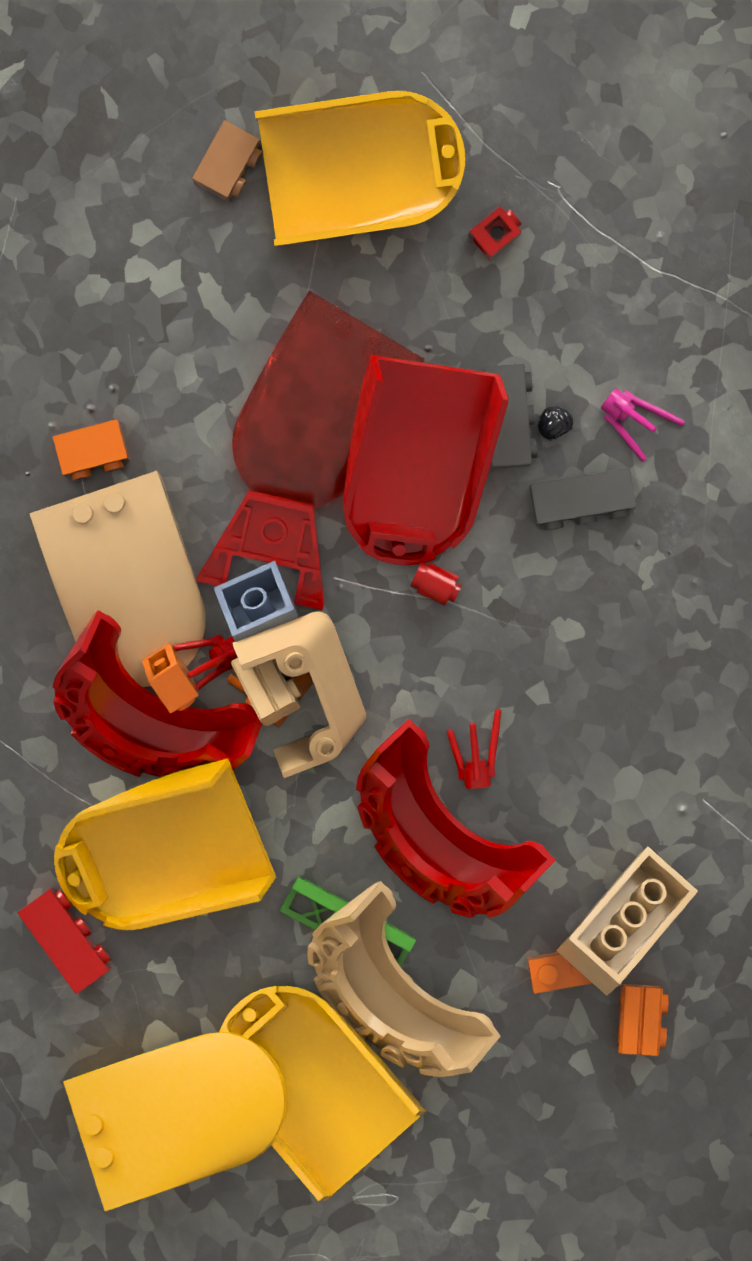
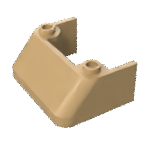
[232,612,366,778]

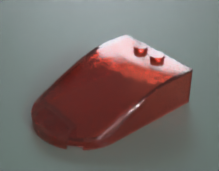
[232,290,425,508]

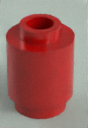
[410,562,462,606]

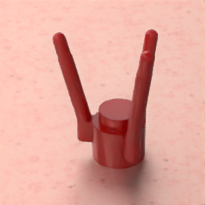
[173,634,238,691]
[447,709,501,789]

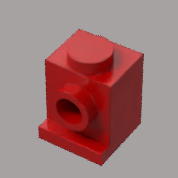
[468,206,522,261]

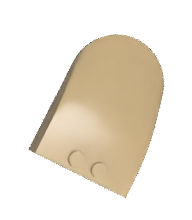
[29,471,206,687]

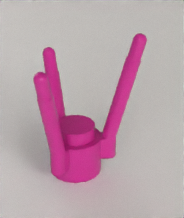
[601,387,685,461]

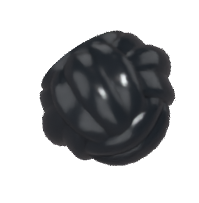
[538,406,573,441]

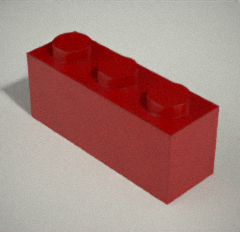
[17,888,112,994]

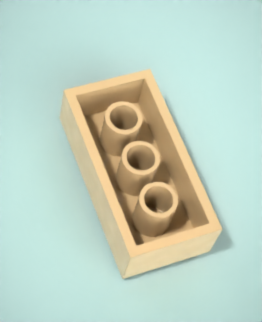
[556,846,698,996]

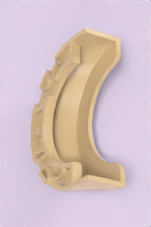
[307,881,501,1077]

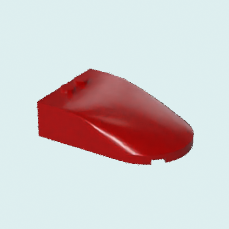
[343,355,509,565]

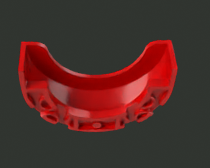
[52,610,263,778]
[356,719,556,918]

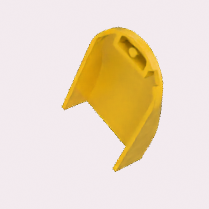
[254,91,465,246]
[54,758,276,930]
[219,986,427,1201]
[63,1032,287,1211]

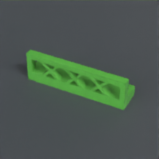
[280,875,416,967]

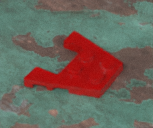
[196,490,325,610]

